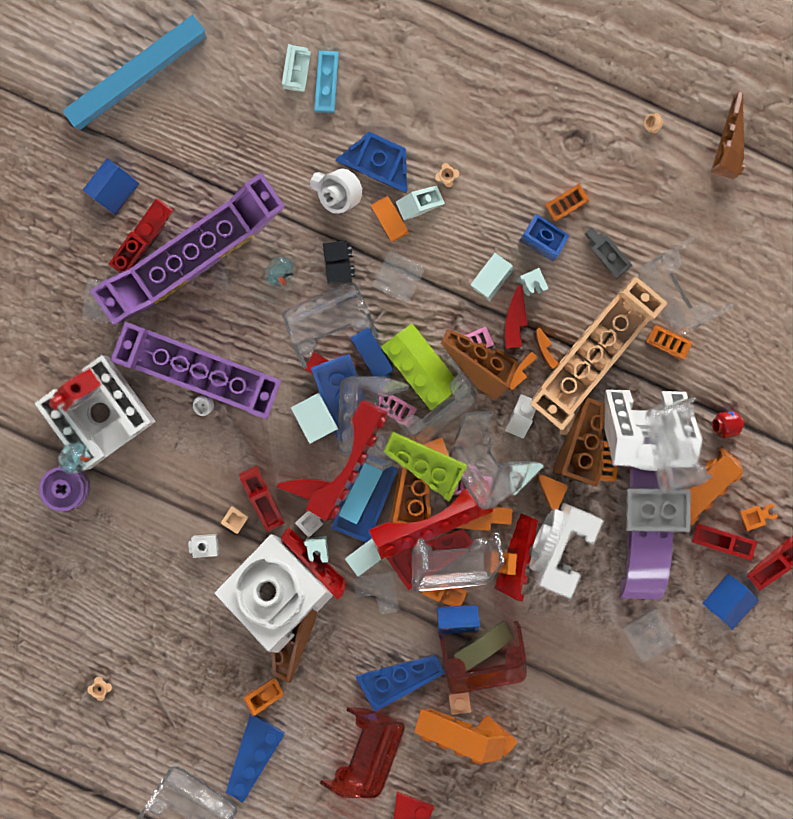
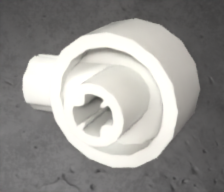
[310,169,362,214]

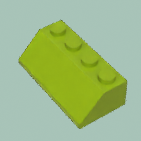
[381,323,461,411]

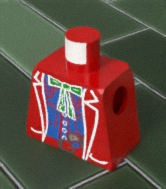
[49,368,102,412]

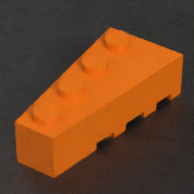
[683,446,744,525]
[389,465,431,523]
[414,709,508,765]

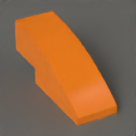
[457,507,513,531]

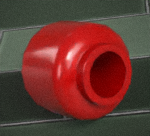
[712,411,744,438]

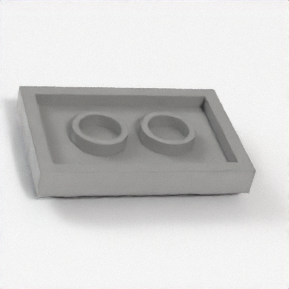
[626,488,691,532]

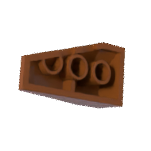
[710,92,745,179]
[440,329,518,400]
[552,397,604,487]
[271,594,317,683]

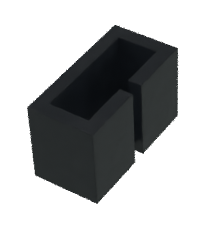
[323,240,355,285]

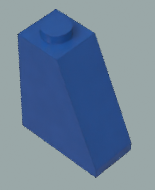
[351,327,393,382]

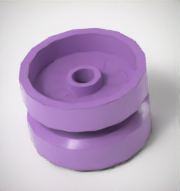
[39,466,90,511]

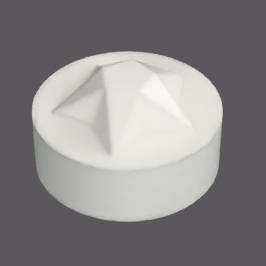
[193,395,214,416]

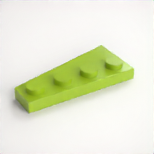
[384,431,467,502]

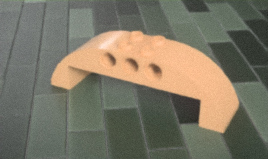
[530,276,668,430]

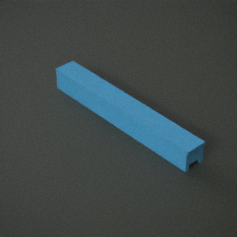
[62,15,207,131]

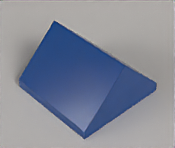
[83,159,139,215]
[519,214,570,262]
[702,574,759,630]
[437,605,480,634]

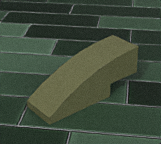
[453,621,514,672]

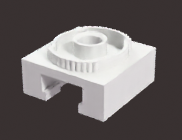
[35,355,156,471]
[604,390,702,471]
[529,502,603,598]
[215,534,333,653]

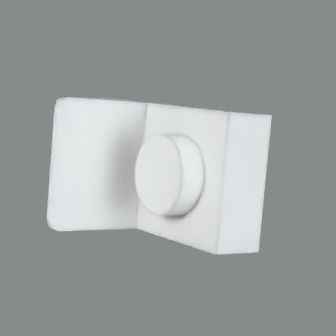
[505,394,536,438]

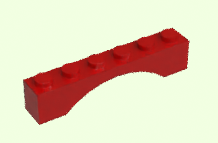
[306,400,388,521]
[369,483,493,560]

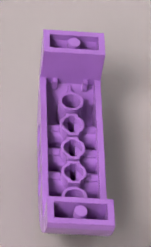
[111,322,282,419]
[620,466,675,600]

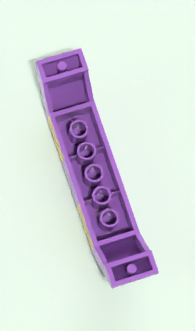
[90,173,285,325]

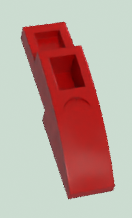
[109,198,174,273]

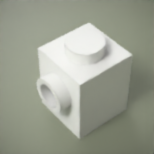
[188,534,220,558]

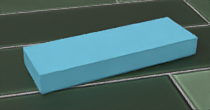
[314,50,339,114]
[339,461,384,524]

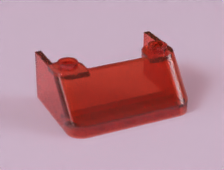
[439,621,527,694]
[320,707,405,798]

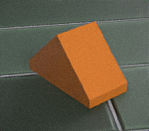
[536,474,568,511]

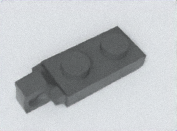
[585,227,633,279]

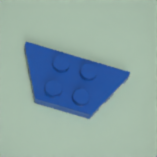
[335,132,407,194]

